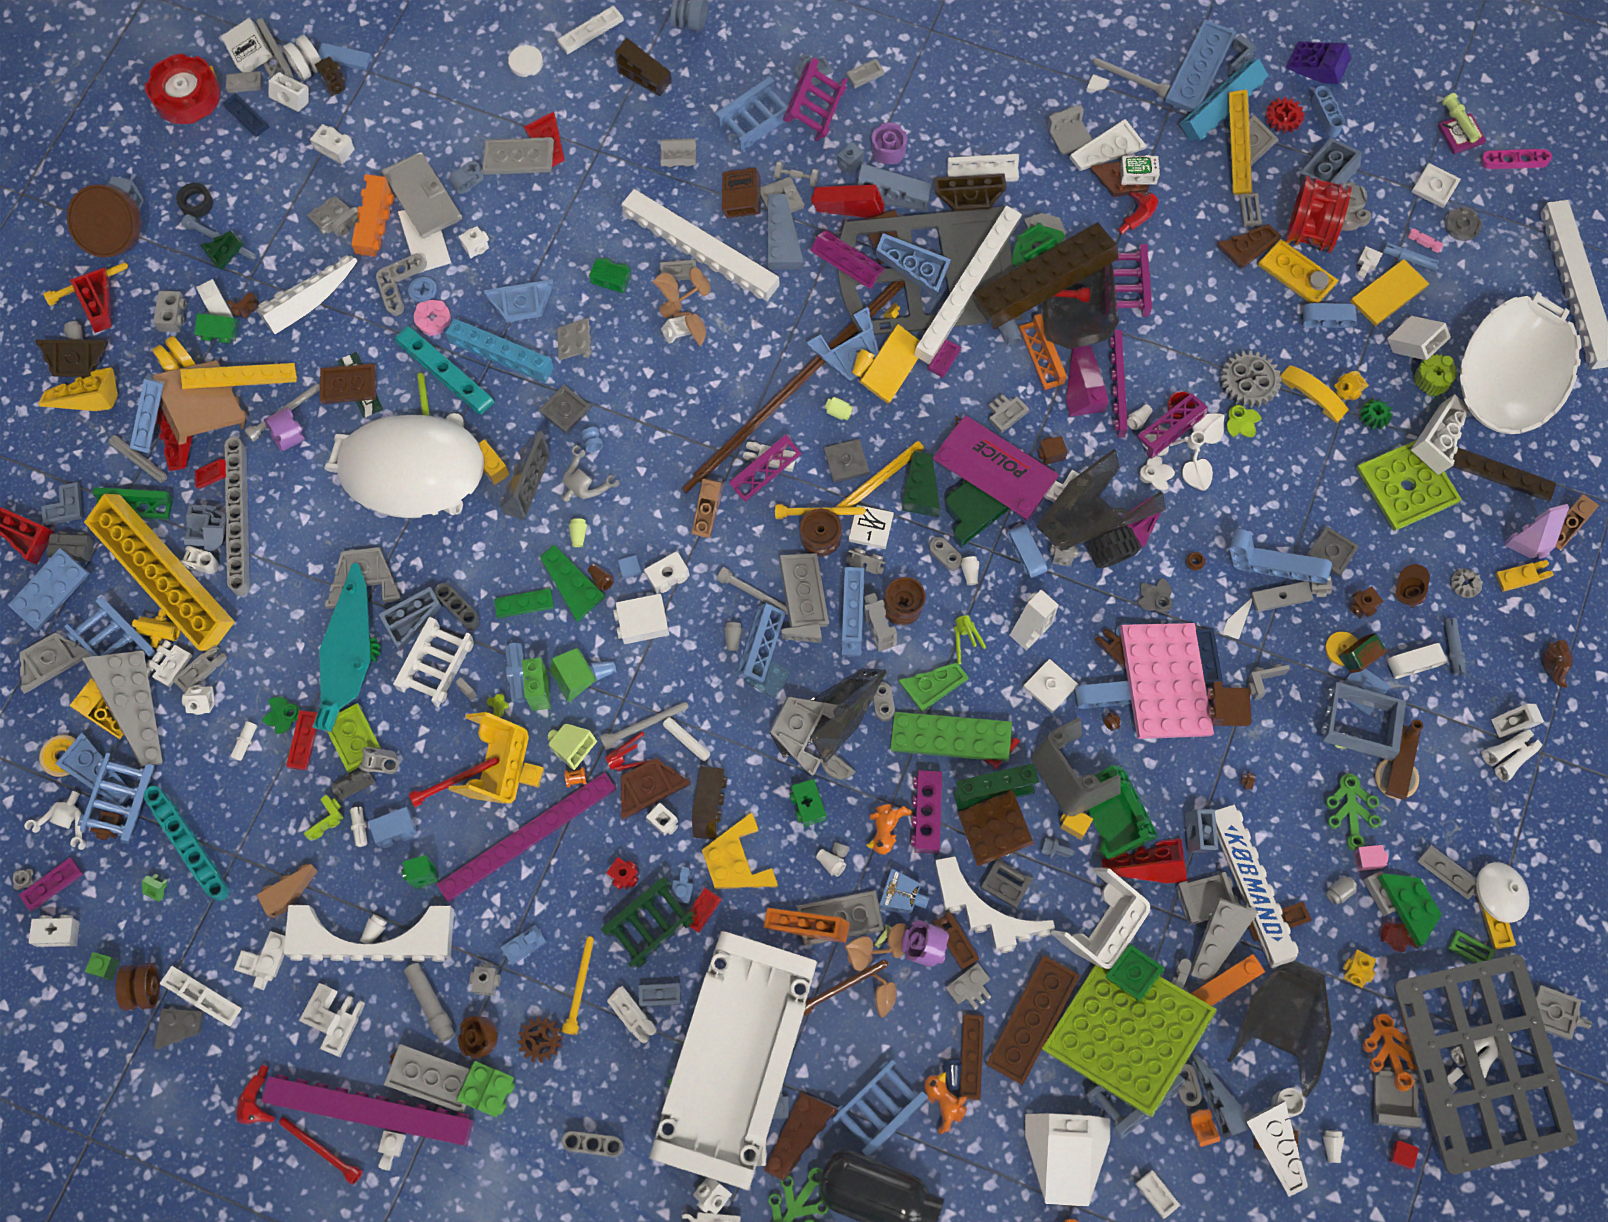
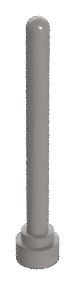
[1093,58,1171,99]
[244,384,320,442]
[717,567,788,615]
[600,702,688,750]

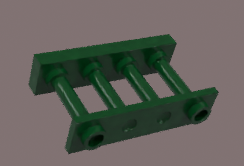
[953,763,1039,812]
[601,876,697,968]

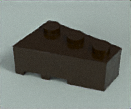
[614,37,672,96]
[692,766,728,840]

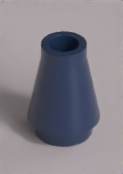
[941,1059,962,1090]

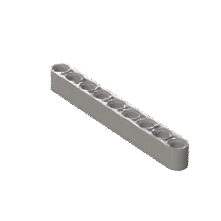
[225,437,250,597]

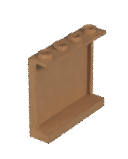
[153,360,247,445]

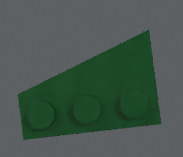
[902,451,940,518]

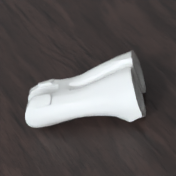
[1481,730,1542,783]
[1451,1034,1513,1078]

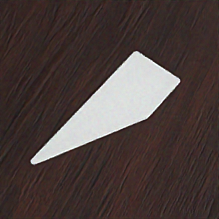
[1223,598,1253,639]

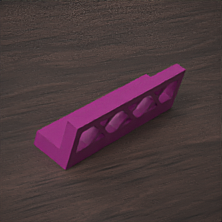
[810,230,886,289]
[1138,393,1208,459]
[729,434,802,502]

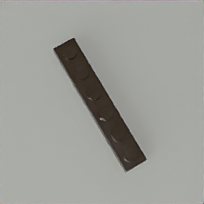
[1452,448,1557,502]

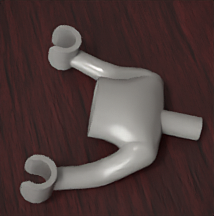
[562,445,620,503]

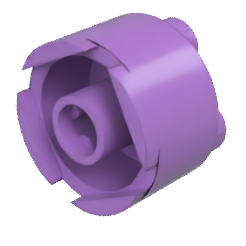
[871,122,907,164]
[264,408,305,452]
[901,920,949,967]

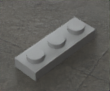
[1417,845,1477,900]

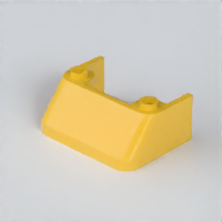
[448,712,529,804]

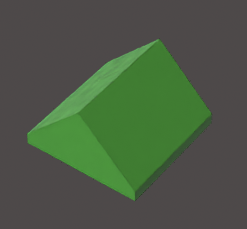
[549,648,597,702]

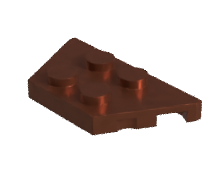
[1090,162,1150,197]
[621,758,691,820]

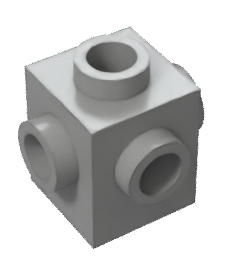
[1050,537,1078,566]
[470,964,501,996]

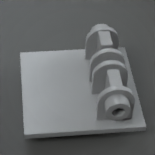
[307,196,350,235]
[557,318,592,361]

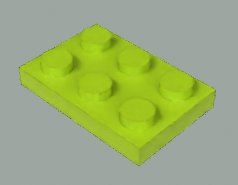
[327,703,381,773]

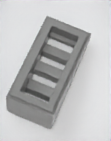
[781,623,822,643]

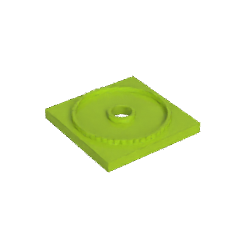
[1356,440,1462,531]

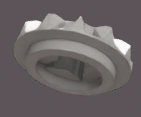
[1451,568,1483,598]

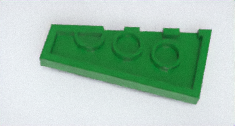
[540,545,605,622]

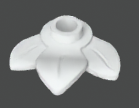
[1139,456,1175,490]

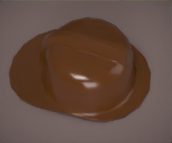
[1396,564,1430,608]

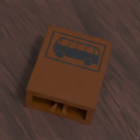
[722,168,761,218]

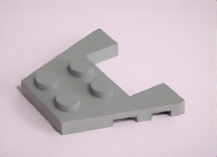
[325,547,401,609]
[769,697,848,776]

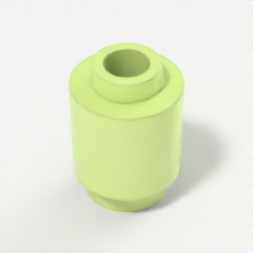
[825,397,853,421]

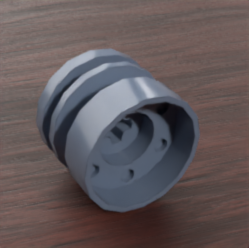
[671,0,708,32]

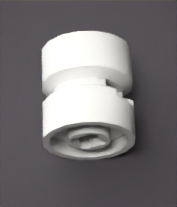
[1271,1088,1305,1118]

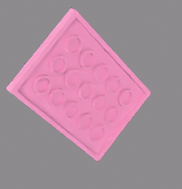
[1120,623,1214,739]

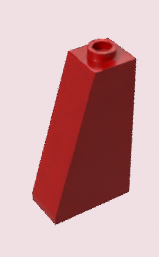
[811,185,885,218]

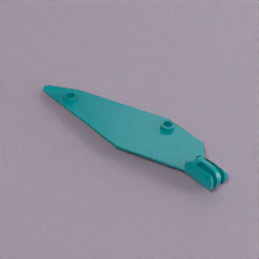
[313,563,371,732]

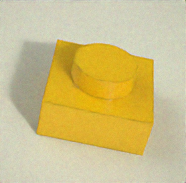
[519,763,545,788]

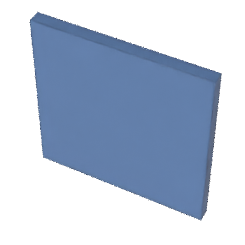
[1343,668,1391,716]

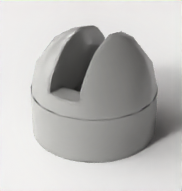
[832,842,850,858]

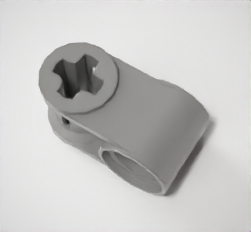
[359,747,399,774]

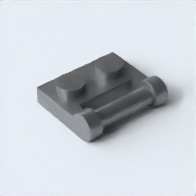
[981,858,1033,909]

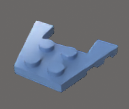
[806,307,879,382]

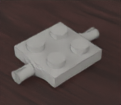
[1519,985,1592,1040]

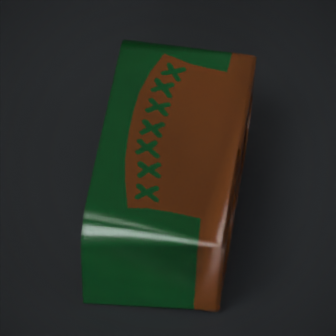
[1338,633,1388,673]

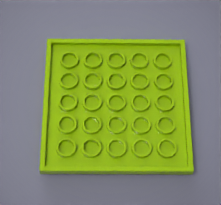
[1042,965,1217,1118]

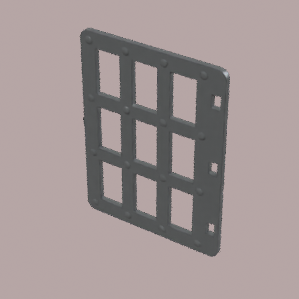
[1394,954,1578,1174]

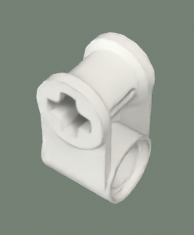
[180,546,220,574]

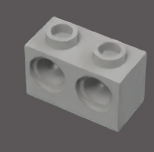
[153,291,187,332]

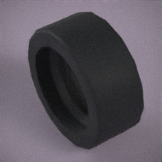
[176,183,213,218]

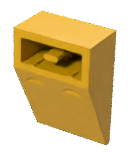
[70,678,123,739]

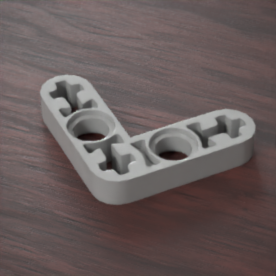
[376,254,427,316]

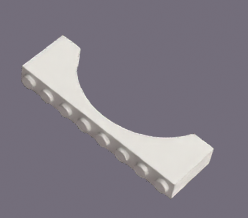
[284,905,454,962]

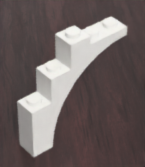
[934,857,1055,953]

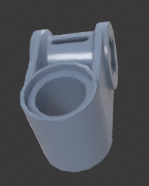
[448,161,484,194]

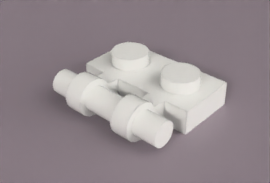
[146,640,192,688]

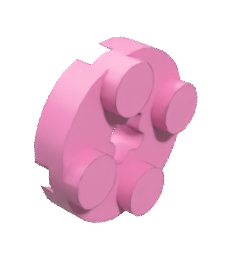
[414,300,451,335]

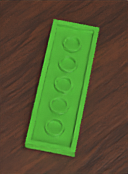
[890,712,1012,762]

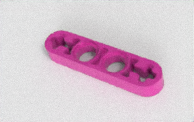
[1480,149,1552,169]

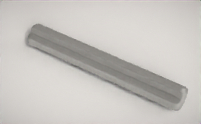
[109,435,168,483]

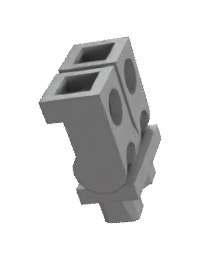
[864,593,897,652]

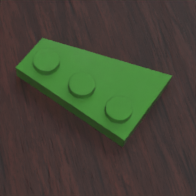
[898,663,969,712]

